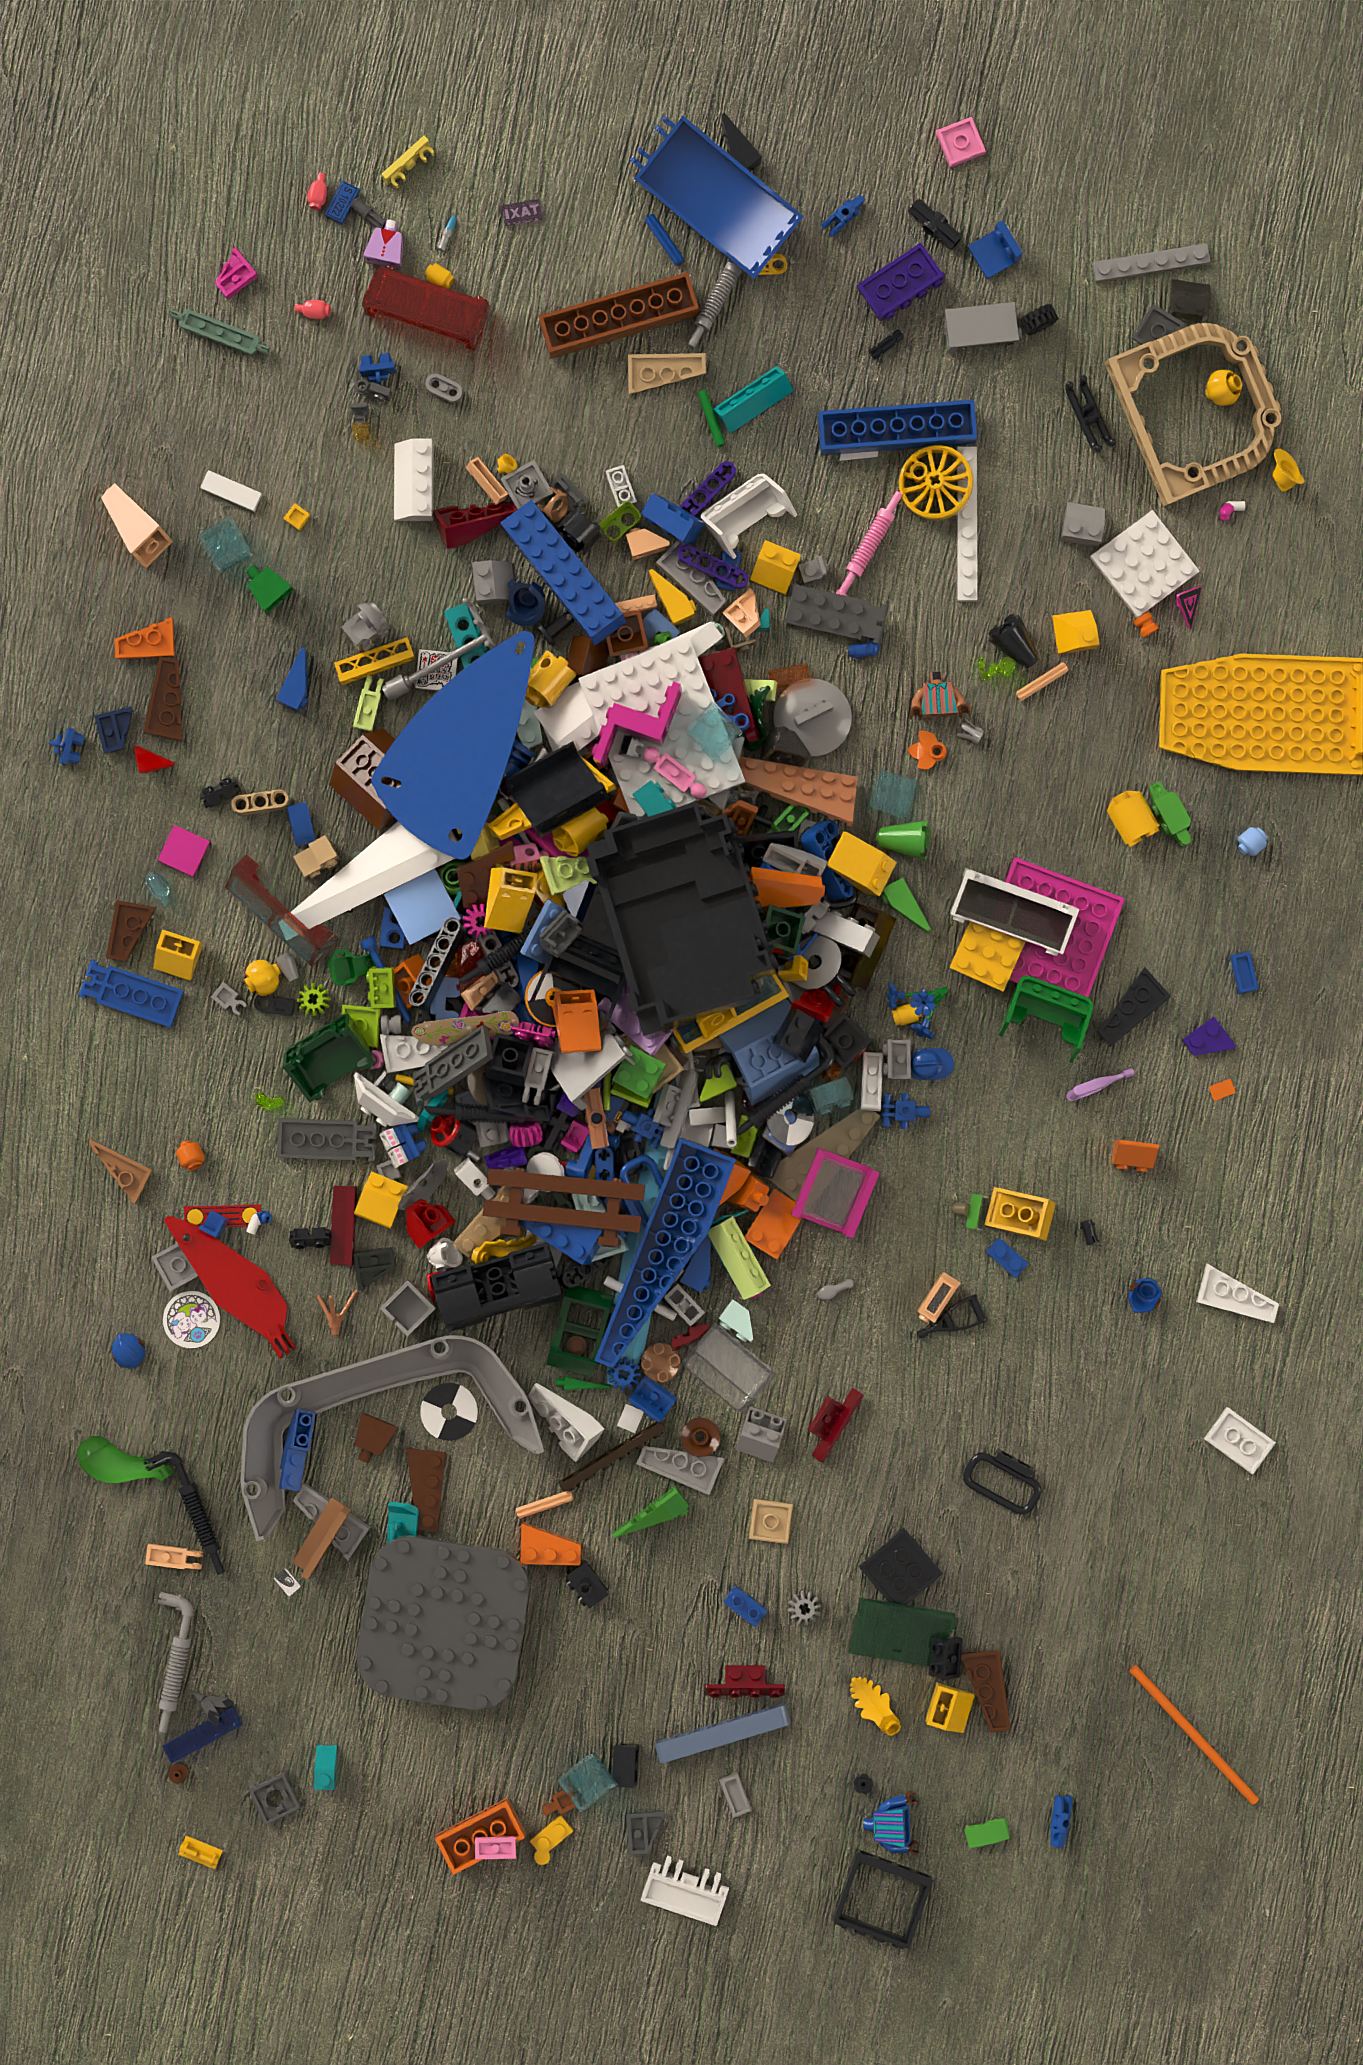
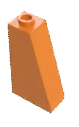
[749,867,825,908]

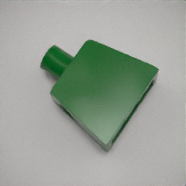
[246,565,294,615]

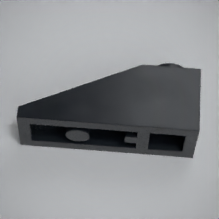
[721,113,762,172]

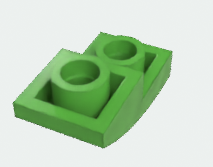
[964,1818,1011,1848]

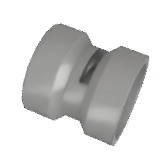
[381,1015,403,1035]

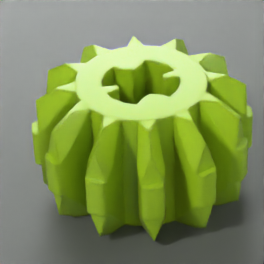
[297,983,331,1017]

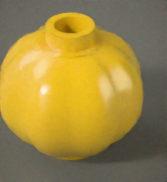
[1205,370,1242,406]
[244,959,281,996]

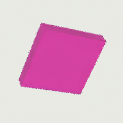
[158,825,210,877]

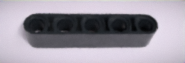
[409,917,466,1010]

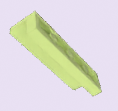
[708,1216,771,1300]

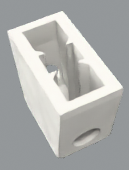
[454,1157,496,1200]

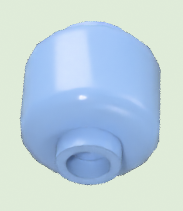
[1238,827,1268,856]

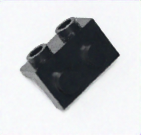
[748,1130,783,1179]

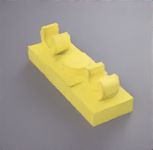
[382,136,434,189]

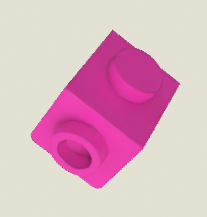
[560,1118,589,1152]

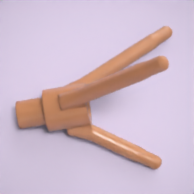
[317,1289,358,1335]

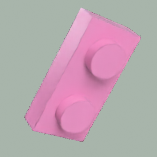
[475,1836,516,1859]

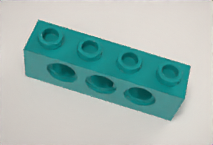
[444,603,487,669]

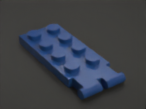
[78,959,184,1028]

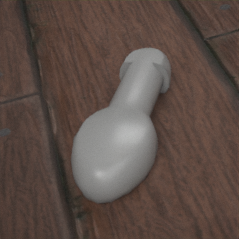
[817,1279,854,1300]

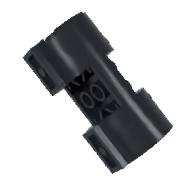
[431,1242,564,1332]

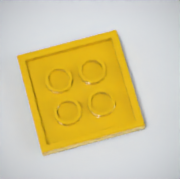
[949,921,1026,992]

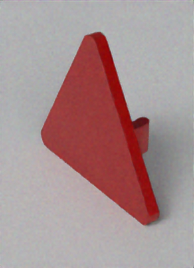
[134,746,174,774]

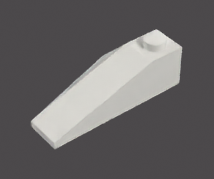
[528,1383,604,1462]

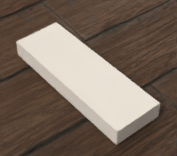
[200,470,262,512]
[861,1052,883,1111]

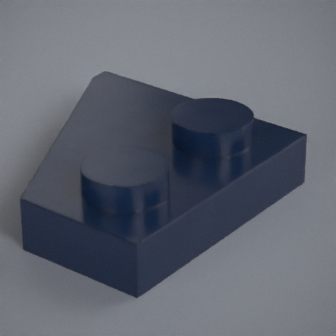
[95,706,133,754]

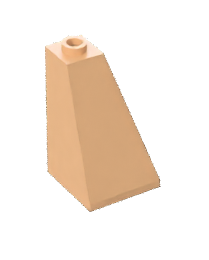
[101,484,173,569]

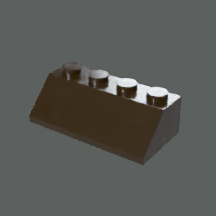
[837,903,896,991]

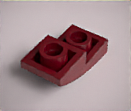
[670,1322,709,1351]

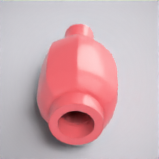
[307,173,327,210]
[295,300,331,319]

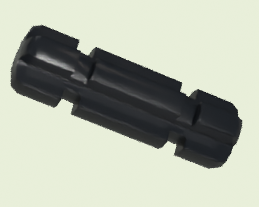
[869,329,904,359]

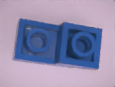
[286,802,315,846]

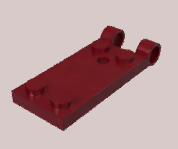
[698,647,760,743]

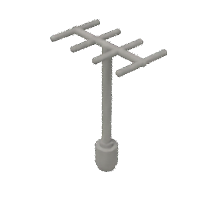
[382,598,496,700]

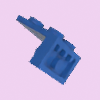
[968,220,1023,279]

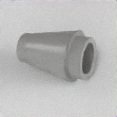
[275,951,299,982]

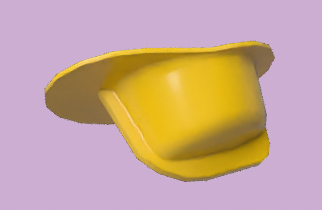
[1272,449,1304,492]

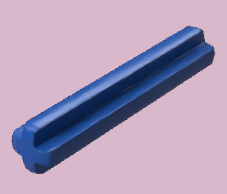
[645,214,684,266]

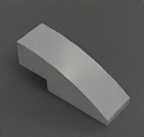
[762,843,828,877]

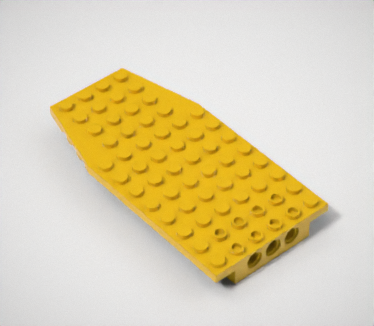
[1159,654,1363,776]

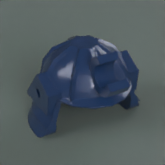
[506,578,545,626]

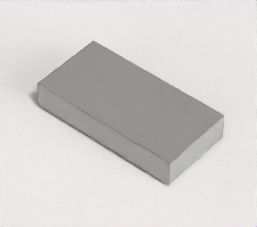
[719,1772,752,1818]

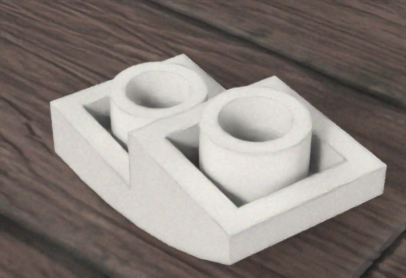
[605,465,637,507]

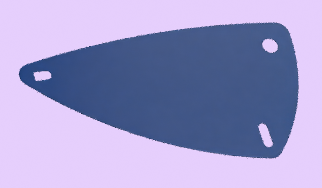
[371,631,535,859]

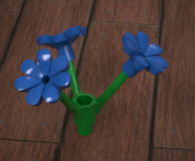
[887,983,949,1039]

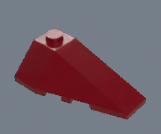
[433,502,518,549]

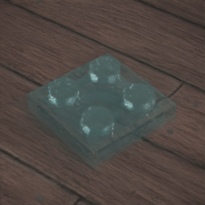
[869,770,918,819]

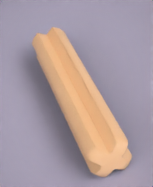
[1016,662,1068,701]
[516,1491,574,1518]

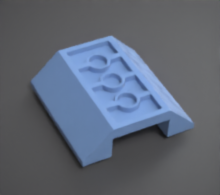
[718,999,819,1105]

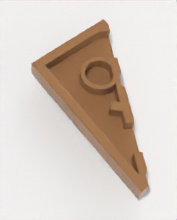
[89,1139,153,1204]

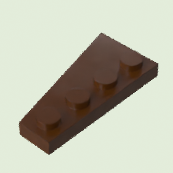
[406,1448,446,1532]

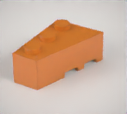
[520,1522,582,1565]

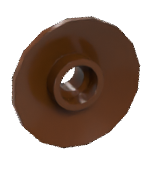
[681,1417,720,1457]

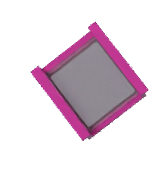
[791,1147,879,1238]

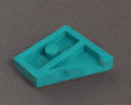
[416,1089,449,1134]

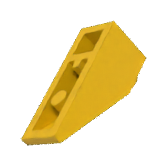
[649,569,696,626]

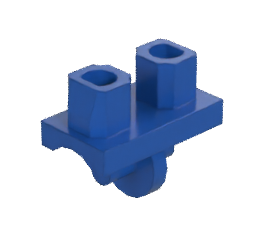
[359,353,396,386]
[49,728,84,765]

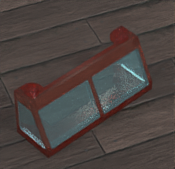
[225,854,339,967]

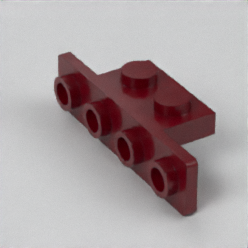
[807,1388,864,1463]
[705,1665,785,1698]

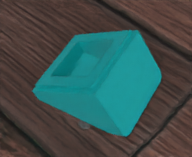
[755,609,770,632]

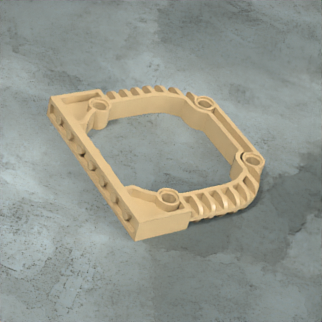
[1104,323,1281,507]

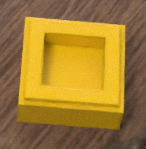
[283,503,311,531]

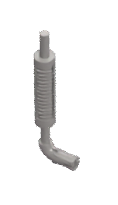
[688,249,779,348]
[158,1592,193,1733]

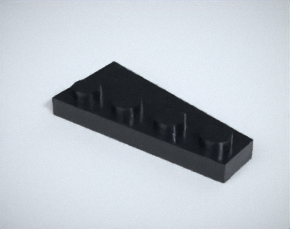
[1097,967,1171,1047]

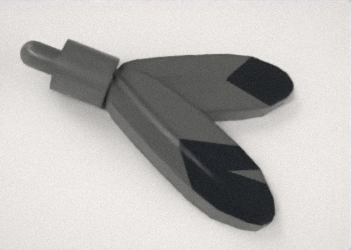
[192,1691,234,1725]

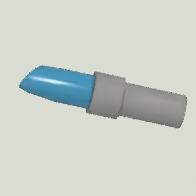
[437,215,456,252]

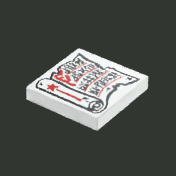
[415,649,458,691]

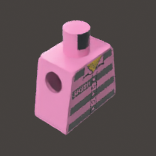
[504,843,551,873]

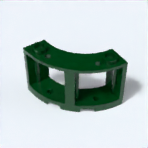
[546,1286,616,1377]

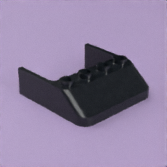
[530,935,626,1033]

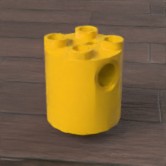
[525,650,576,708]
[1107,791,1160,847]
[552,807,609,857]

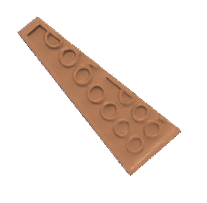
[738,756,858,826]

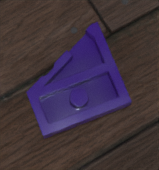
[1182,1017,1236,1056]

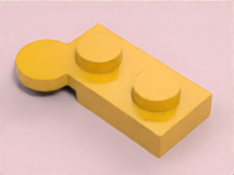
[530,1815,573,1865]

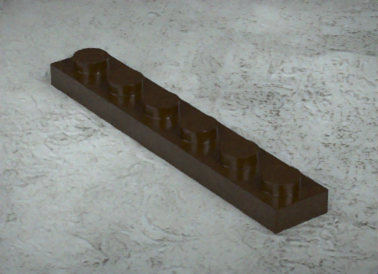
[559,1421,665,1492]

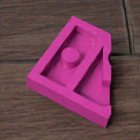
[215,247,258,300]

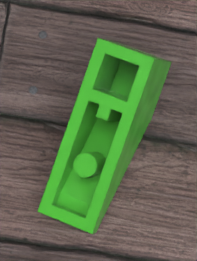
[880,878,931,933]

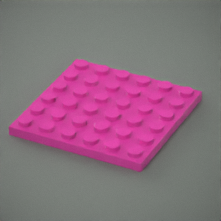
[991,857,1125,997]

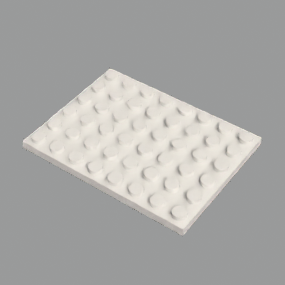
[578,635,746,820]

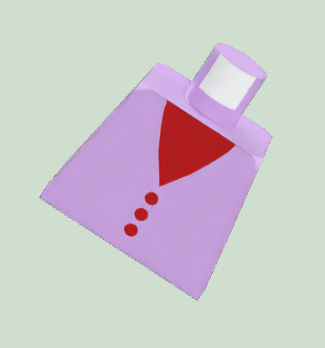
[363,220,403,270]

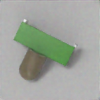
[952,1194,988,1230]

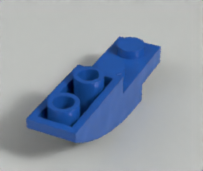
[279,1409,316,1492]

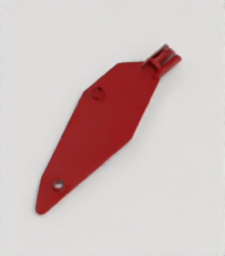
[164,1216,297,1359]

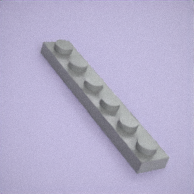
[1092,243,1210,283]

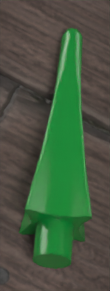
[556,1376,610,1390]

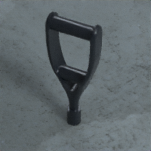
[916,1294,988,1339]

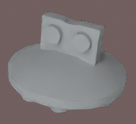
[773,679,852,757]

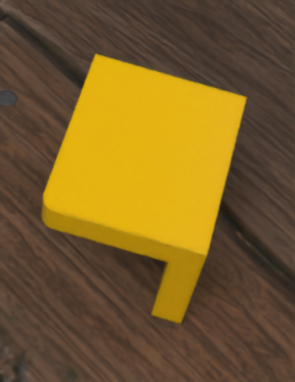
[778,955,809,982]

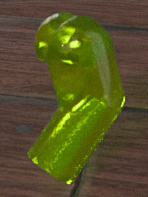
[255,1092,285,1110]

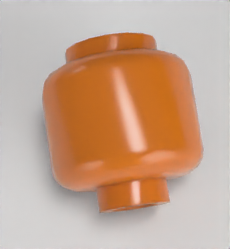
[176,1140,205,1171]

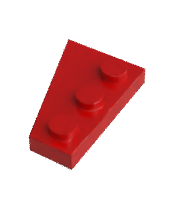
[791,983,841,1023]

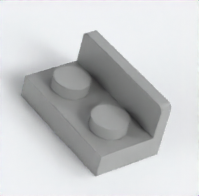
[475,1120,510,1148]

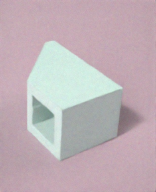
[719,1299,753,1342]

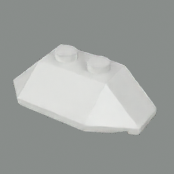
[354,1072,419,1127]

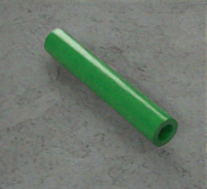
[698,389,725,448]

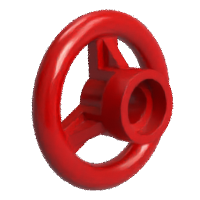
[430,1115,461,1147]

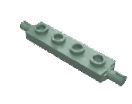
[169,309,270,356]

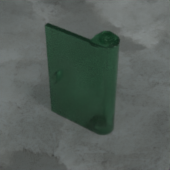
[849,1598,958,1666]

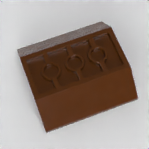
[329,728,401,832]

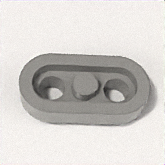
[426,374,463,403]

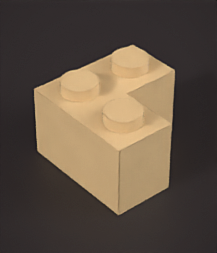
[293,835,341,880]

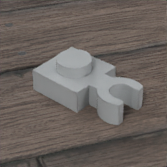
[211,982,248,1016]

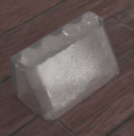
[682,1322,775,1412]

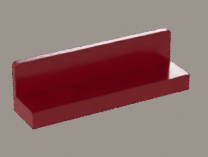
[330,1186,357,1266]

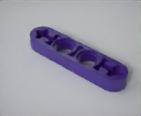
[680,461,736,517]
[678,545,748,589]

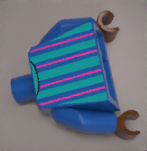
[863,1791,920,1855]

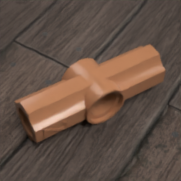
[583,1087,609,1149]

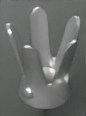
[956,718,986,744]

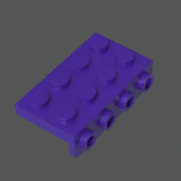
[857,243,945,322]

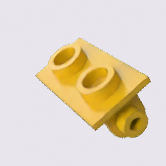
[178,1835,223,1869]

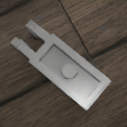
[522,1047,553,1106]

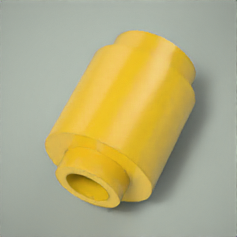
[425,263,455,290]
[892,1003,922,1026]

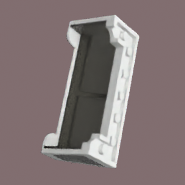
[950,868,1079,956]

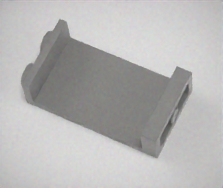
[943,302,1022,353]

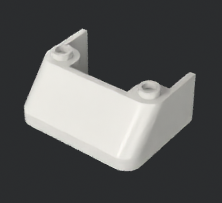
[701,474,797,559]

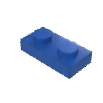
[986,1237,1029,1278]

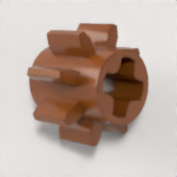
[818,1061,841,1084]

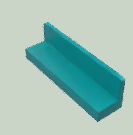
[713,366,793,433]

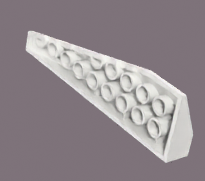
[534,622,723,752]

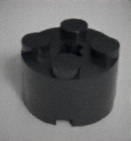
[556,508,601,555]

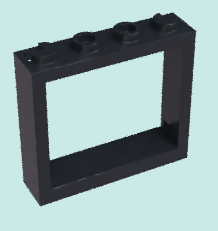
[832,1848,933,1949]

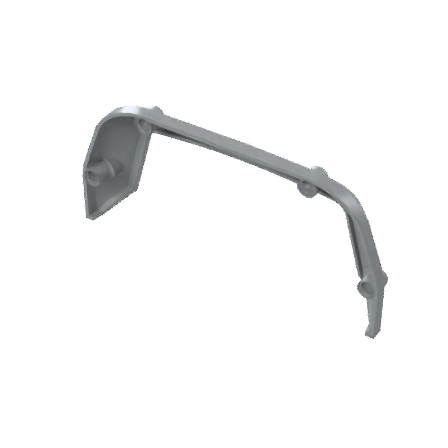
[240,1335,545,1541]

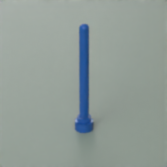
[360,935,412,1023]

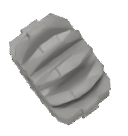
[787,1590,821,1625]

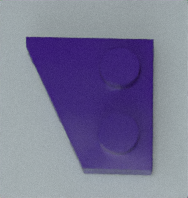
[484,1145,528,1169]

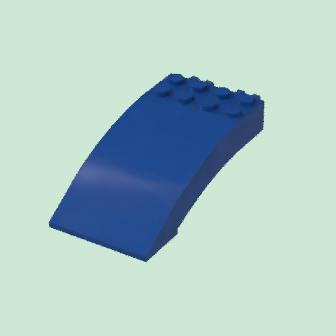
[630,115,804,279]

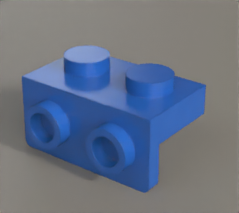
[628,1375,677,1423]

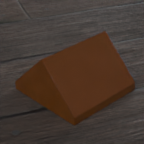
[567,636,609,678]

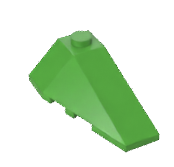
[612,1485,690,1538]

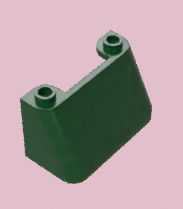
[283,1013,376,1103]

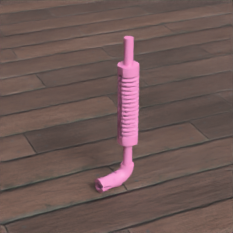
[836,491,903,596]

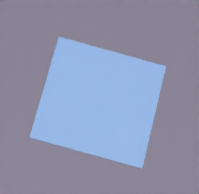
[384,868,461,945]

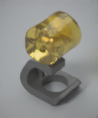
[350,403,370,441]

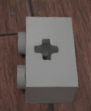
[664,1283,705,1326]

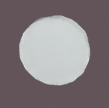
[527,1152,564,1192]

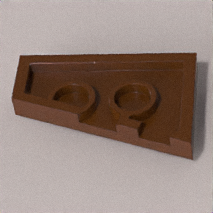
[106,900,156,962]

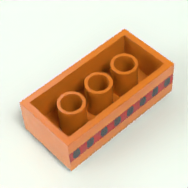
[435,1797,526,1875]

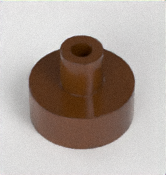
[168,1762,189,1784]

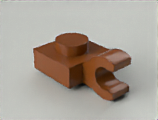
[542,1786,578,1816]

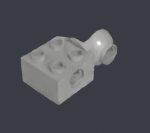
[341,603,390,653]

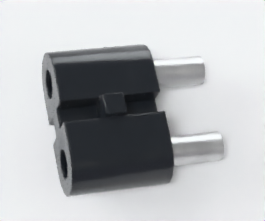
[444,1119,480,1162]

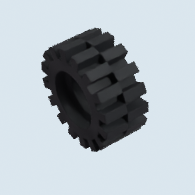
[1020,304,1059,335]

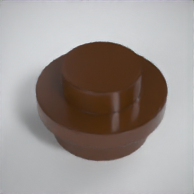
[567,1336,587,1355]

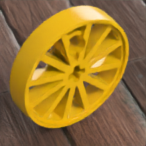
[899,445,973,520]

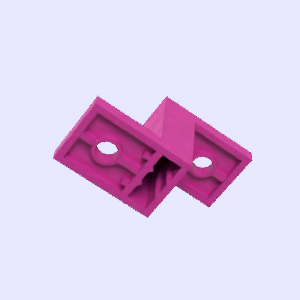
[592,681,683,768]

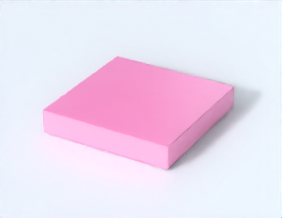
[936,117,986,168]

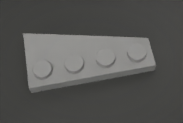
[636,1445,724,1495]

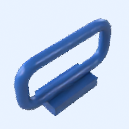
[620,1155,664,1228]

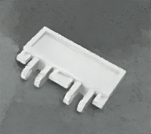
[640,1856,729,1926]

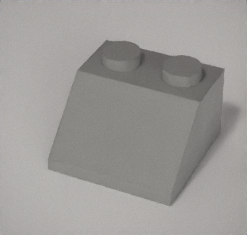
[1060,502,1105,547]
[472,560,514,605]

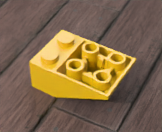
[484,867,538,933]

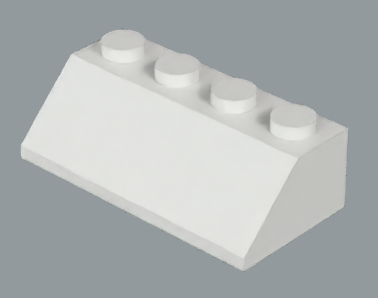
[394,439,434,521]

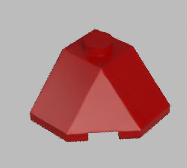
[406,1199,455,1249]

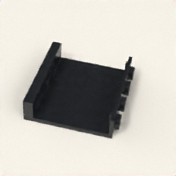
[504,741,609,838]

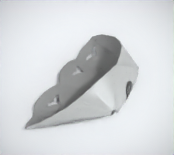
[398,1159,448,1210]

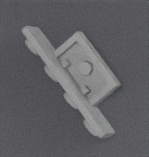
[653,1070,699,1149]

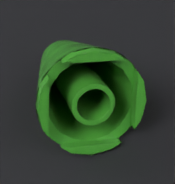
[876,820,930,860]

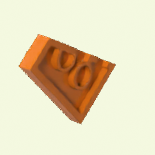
[114,617,175,659]

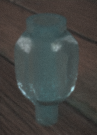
[145,871,171,906]

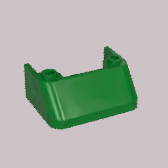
[998,976,1094,1063]

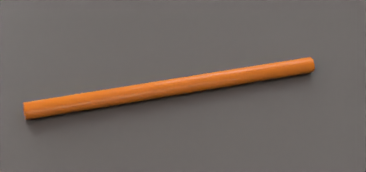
[1129,1665,1259,1805]

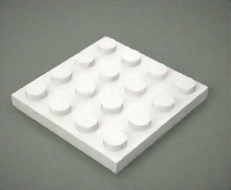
[1090,510,1200,619]

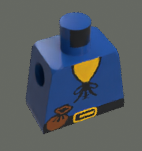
[591,1092,630,1135]

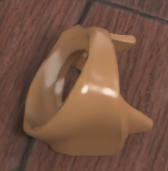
[537,487,569,522]

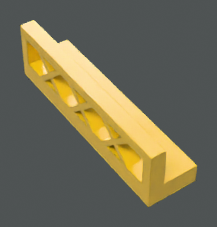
[334,637,416,686]

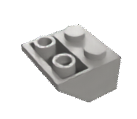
[735,1407,787,1463]

